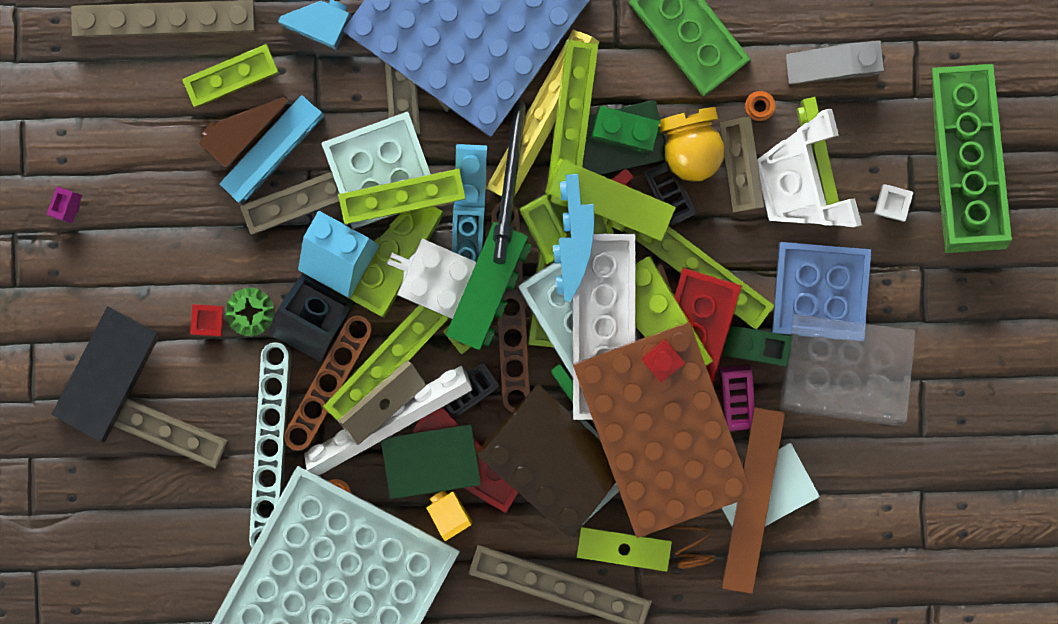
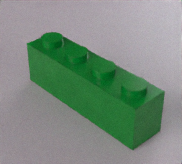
[445,222,532,350]

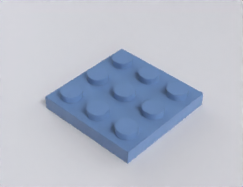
[772,242,871,341]

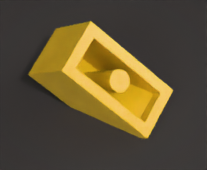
[427,490,473,541]

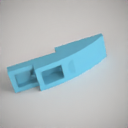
[452,144,487,262]
[553,174,594,302]

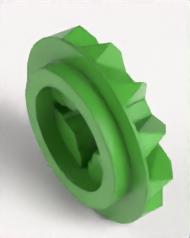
[225,288,275,336]

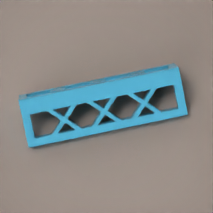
[220,95,325,205]

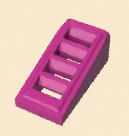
[719,365,755,431]

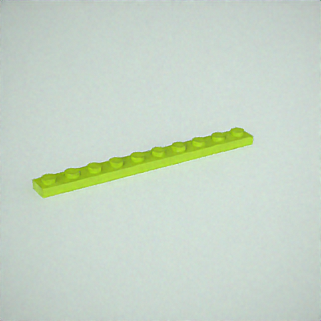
[527,40,598,347]

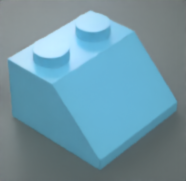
[298,211,379,299]

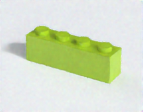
[545,158,676,243]

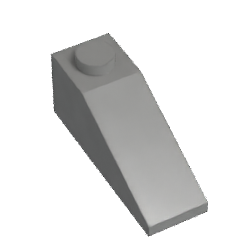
[785,40,884,85]

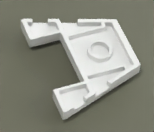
[757,109,862,227]

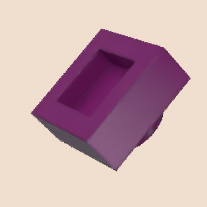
[46,186,82,224]

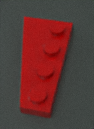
[412,407,518,513]

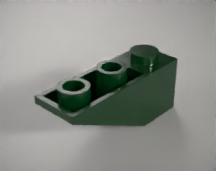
[722,326,792,367]

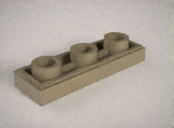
[338,360,426,445]

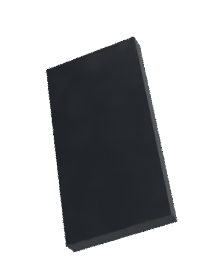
[51,306,161,443]

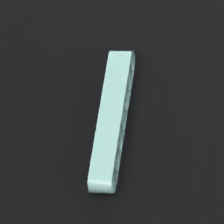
[249,342,291,548]

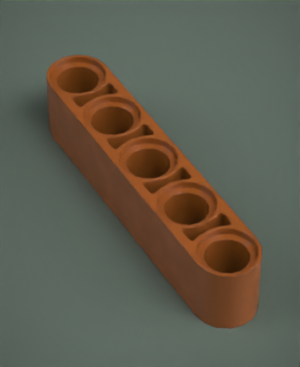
[284,316,373,451]

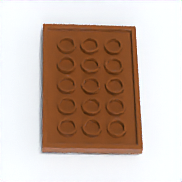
[573,321,753,538]

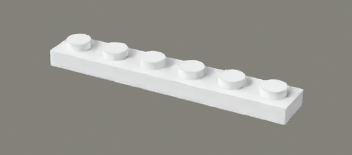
[304,365,472,476]

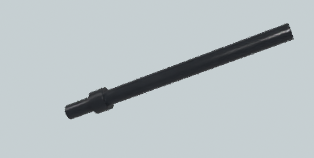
[493,101,527,264]

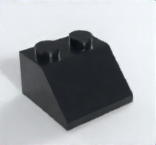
[267,273,355,362]

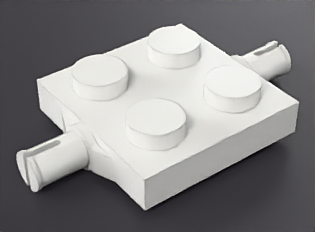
[387,239,476,319]

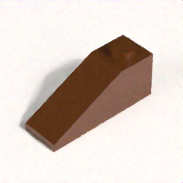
[199,97,291,170]

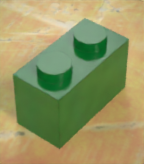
[589,106,660,155]

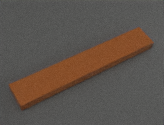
[722,407,785,594]

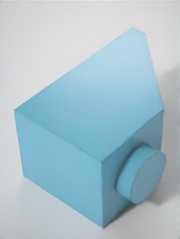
[278,0,351,50]

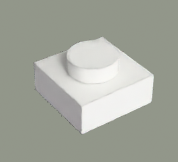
[874,184,913,222]

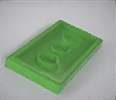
[628,0,751,98]

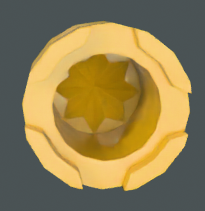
[658,107,724,182]

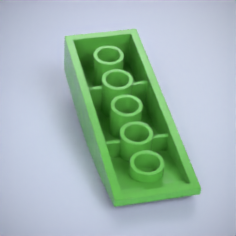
[932,64,1012,253]

